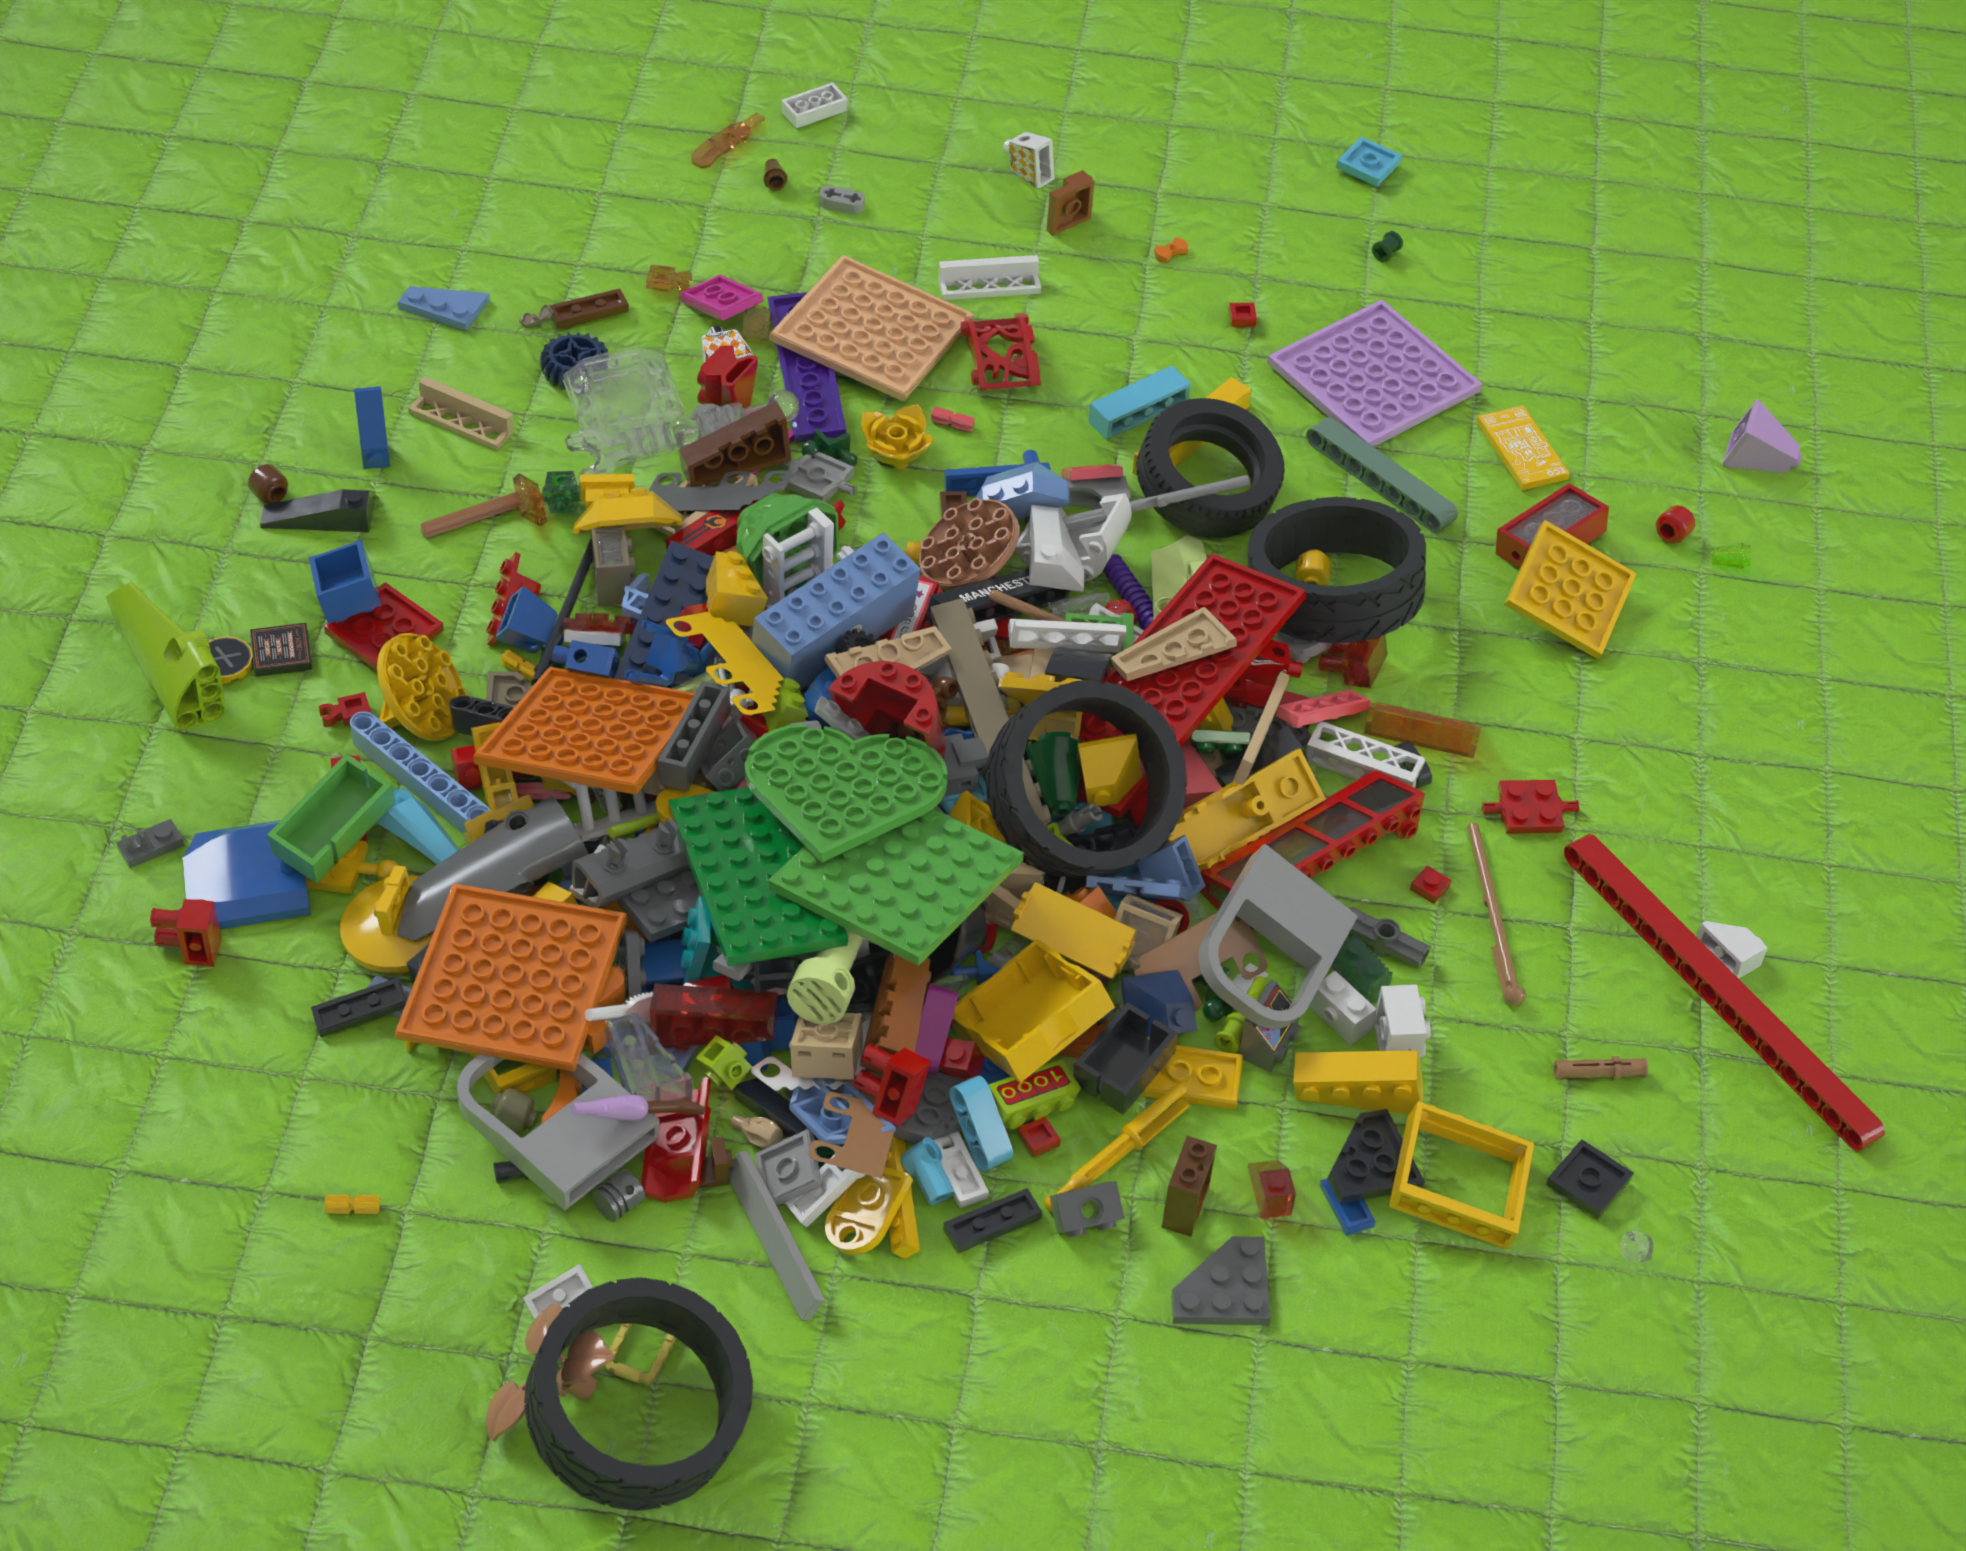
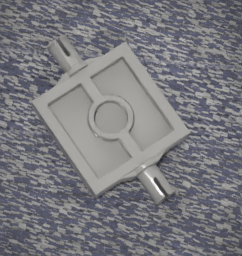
[778,452,857,502]

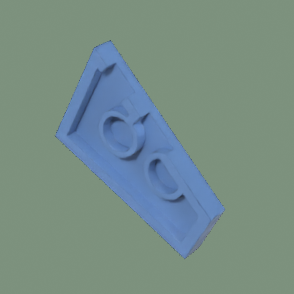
[398,286,490,331]
[1086,875,1192,901]

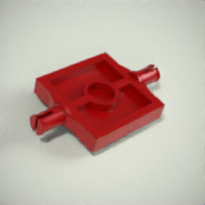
[1482,780,1579,834]

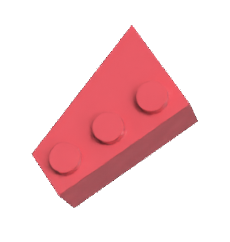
[1181,739,1222,810]

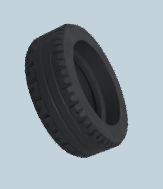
[1136,398,1285,538]

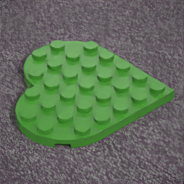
[745,724,947,863]

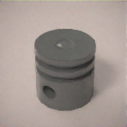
[591,1169,645,1222]

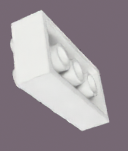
[781,82,848,128]

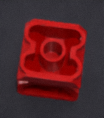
[697,345,758,416]

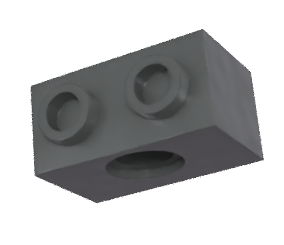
[1049,1181,1125,1238]

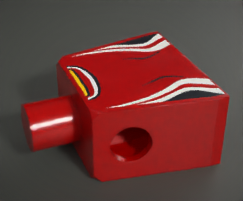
[1244,639,1303,687]

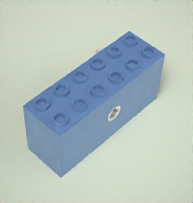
[752,532,921,690]

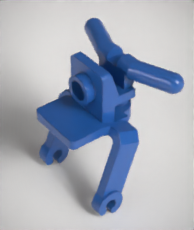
[623,620,716,686]

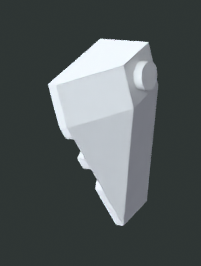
[1029,504,1084,592]

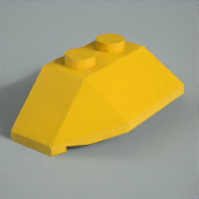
[573,488,683,534]

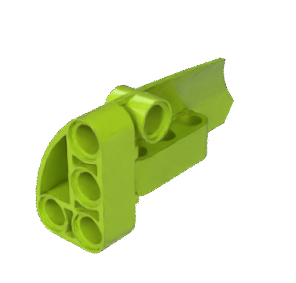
[106,582,226,731]

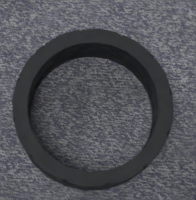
[1248,497,1426,644]
[985,680,1187,880]
[524,1277,753,1511]

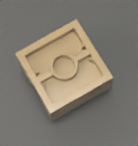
[790,1013,863,1080]

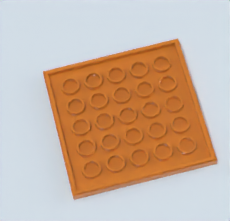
[473,667,695,795]
[395,883,628,1072]

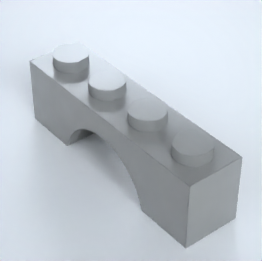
[1024,476,1131,525]

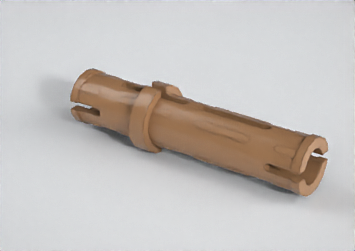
[1554,1056,1648,1080]

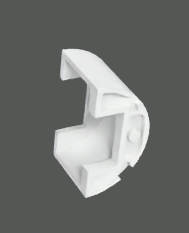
[1015,493,1131,582]

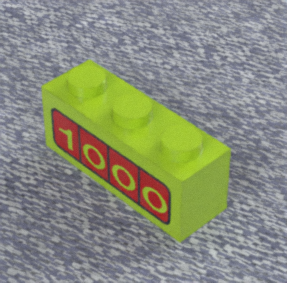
[989,1059,1081,1129]

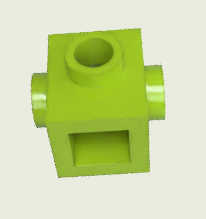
[696,1035,752,1090]

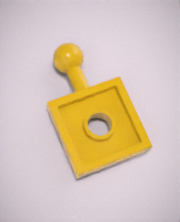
[306,841,399,894]

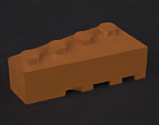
[859,952,931,1075]

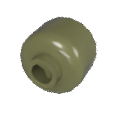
[489,1088,538,1134]

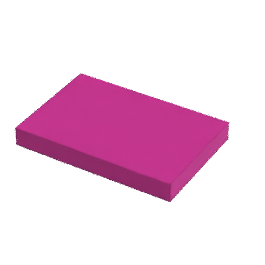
[680,275,764,321]

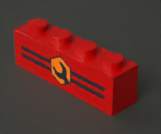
[665,500,758,556]

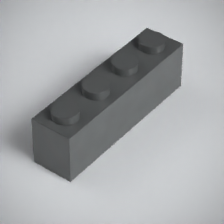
[658,681,731,791]

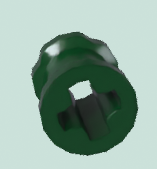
[1372,231,1403,262]

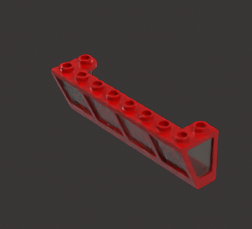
[1199,770,1425,930]

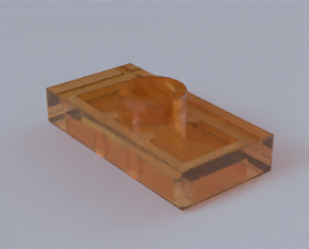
[513,473,547,526]

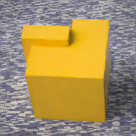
[580,474,635,531]

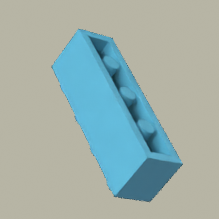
[1088,366,1191,440]

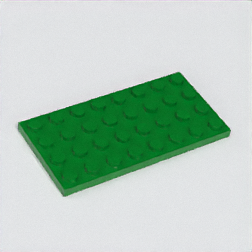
[668,787,848,966]

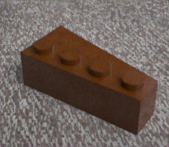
[678,401,791,487]

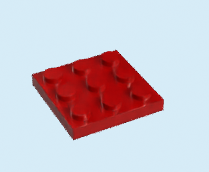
[324,582,444,671]

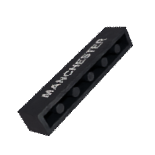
[925,568,1071,625]

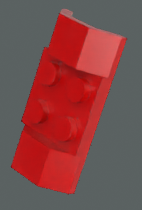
[641,1077,711,1203]

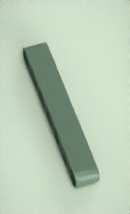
[1306,417,1458,533]

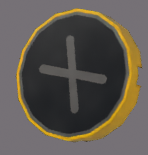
[208,636,254,684]

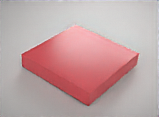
[1061,464,1123,480]

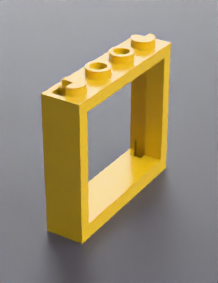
[1389,1101,1534,1249]

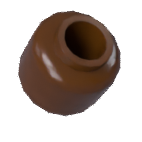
[248,464,289,504]

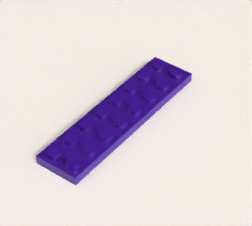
[768,292,847,443]

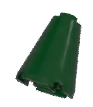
[1026,732,1084,816]

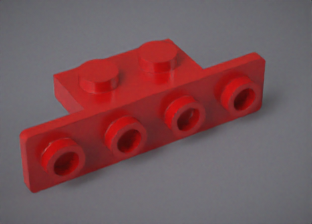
[486,552,541,646]

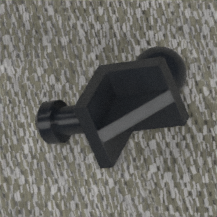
[742,957,803,993]

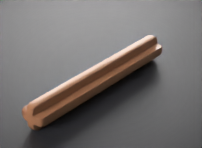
[420,492,523,538]

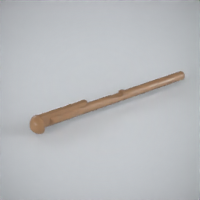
[1467,823,1526,1006]

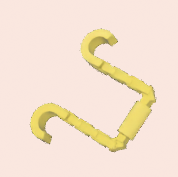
[604,1324,677,1385]

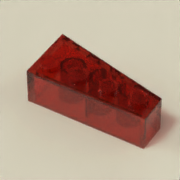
[650,984,778,1054]

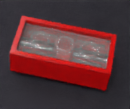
[1495,483,1609,569]

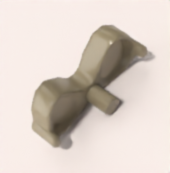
[519,305,554,328]

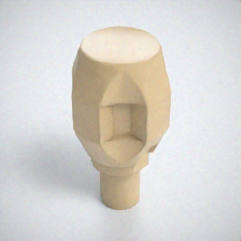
[730,1115,783,1149]

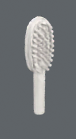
[585,992,674,1023]

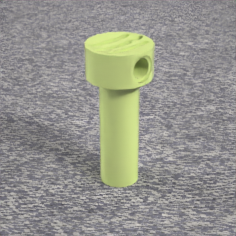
[787,928,863,1024]

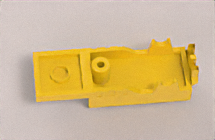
[1162,748,1326,871]

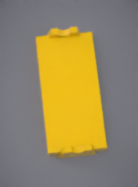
[1010,882,1137,980]

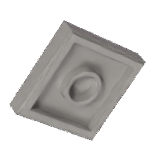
[755,1129,822,1206]

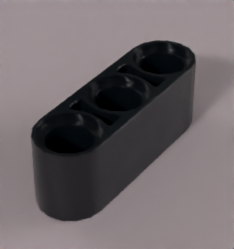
[449,695,514,736]

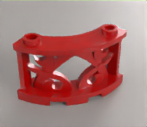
[961,312,1041,391]

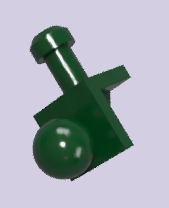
[801,429,858,467]
[1192,967,1233,1022]

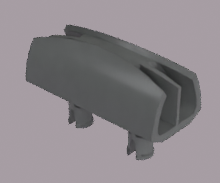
[572,819,691,908]

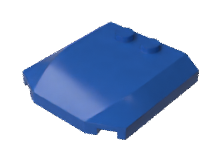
[183,820,311,929]

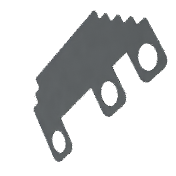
[649,470,793,511]

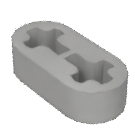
[820,186,865,214]

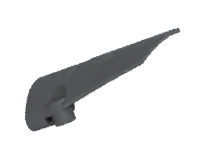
[397,796,589,942]

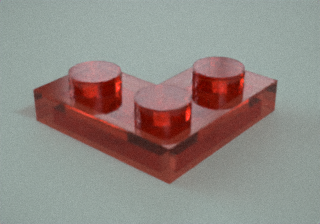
[563,612,637,634]

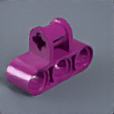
[915,984,959,1076]

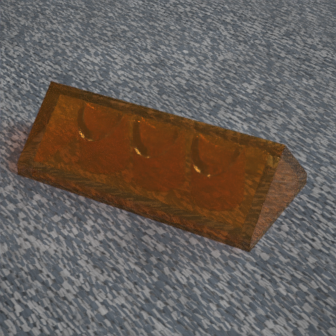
[1364,701,1481,758]

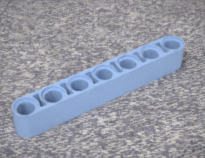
[350,711,490,834]

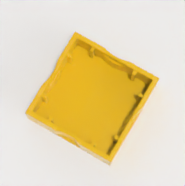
[951,939,1115,1083]

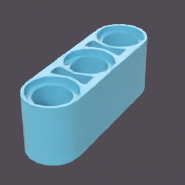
[949,1076,1013,1172]

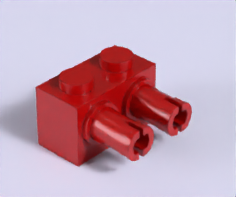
[150,899,221,967]
[853,1043,931,1127]

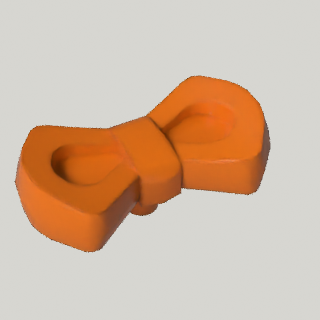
[1154,237,1188,263]

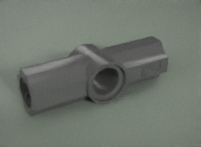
[1349,907,1431,969]

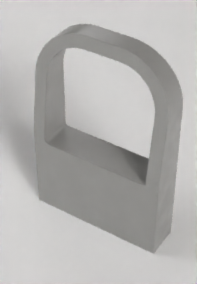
[1198,844,1358,1029]
[457,1053,659,1210]

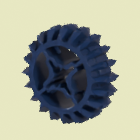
[540,332,610,392]

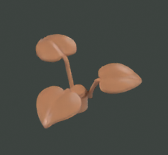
[486,1303,615,1443]

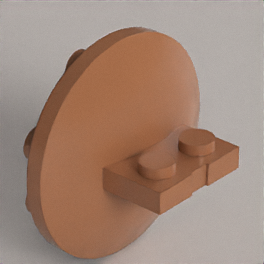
[919,498,1020,590]

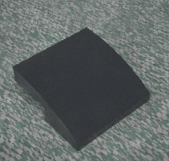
[1045,647,1113,682]

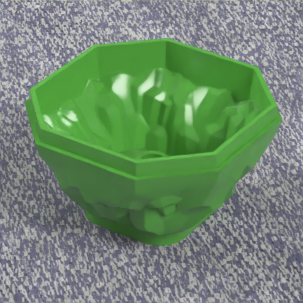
[736,493,839,598]

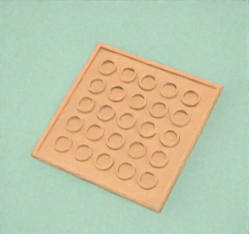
[769,255,974,402]

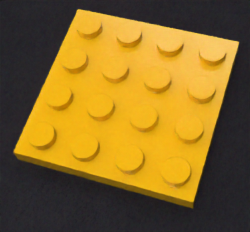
[1504,520,1637,659]

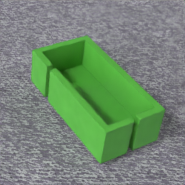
[267,754,395,884]

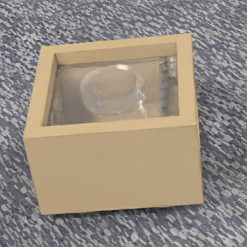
[1115,893,1183,969]

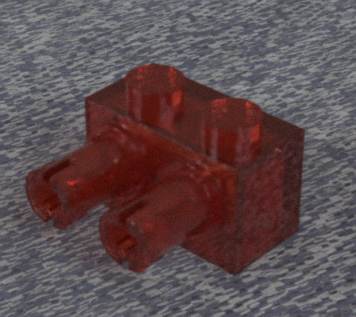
[1318,635,1388,688]

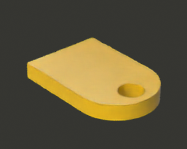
[825,1167,913,1255]

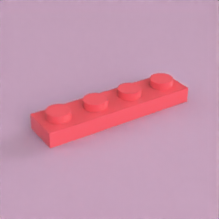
[1276,689,1371,728]

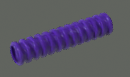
[1102,554,1154,630]

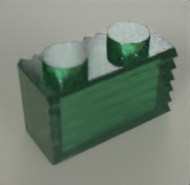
[1331,935,1393,1005]

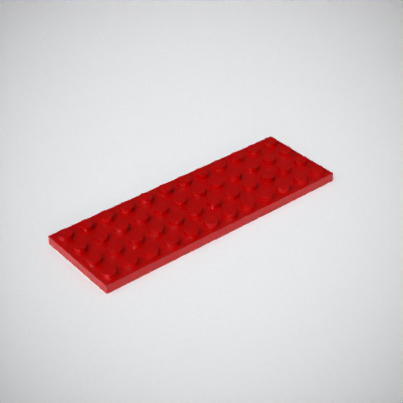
[1031,553,1306,819]

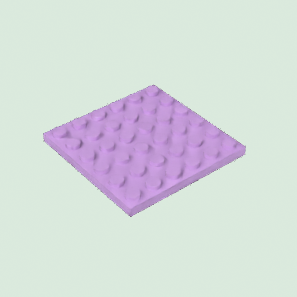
[1267,299,1482,447]

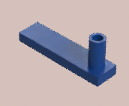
[944,450,1051,496]

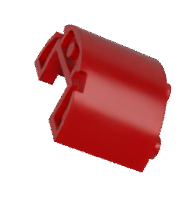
[828,661,946,758]

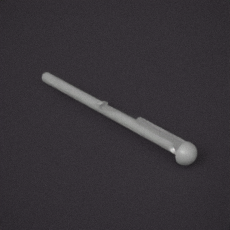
[1062,475,1250,528]

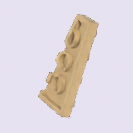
[1111,607,1237,681]
[824,626,952,678]

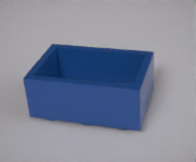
[309,540,381,624]

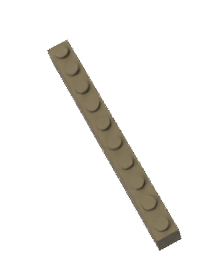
[931,598,1051,828]

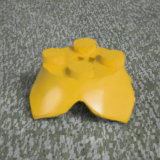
[861,404,933,469]

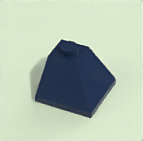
[1121,970,1197,1037]

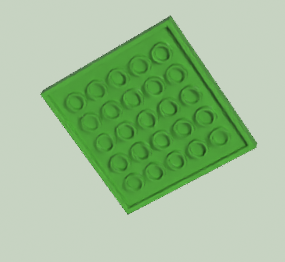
[768,809,1024,966]

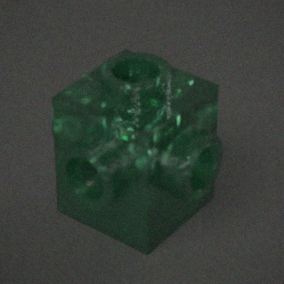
[542,471,581,513]

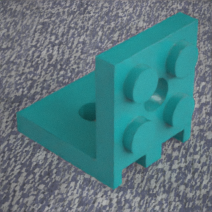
[681,896,757,999]

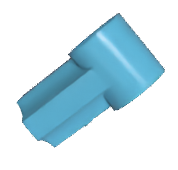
[901,1137,954,1205]

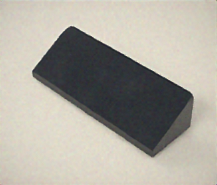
[733,1078,808,1138]

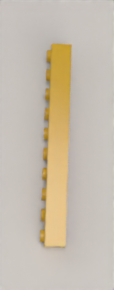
[885,1137,920,1259]

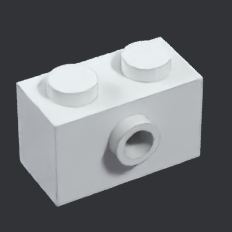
[1309,971,1377,1045]

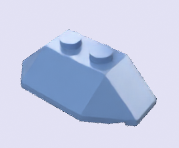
[975,462,1070,519]
[789,1078,896,1147]

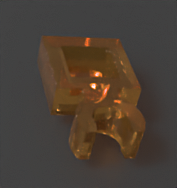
[646,264,692,292]

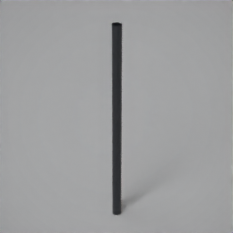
[531,535,593,685]

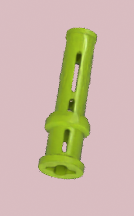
[1213,976,1270,1053]

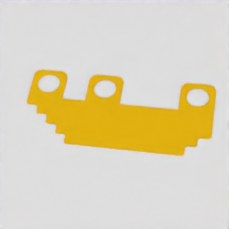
[666,612,784,715]

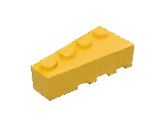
[1293,1050,1424,1115]

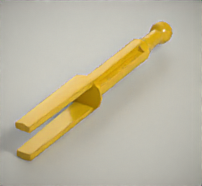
[1044,1083,1190,1212]

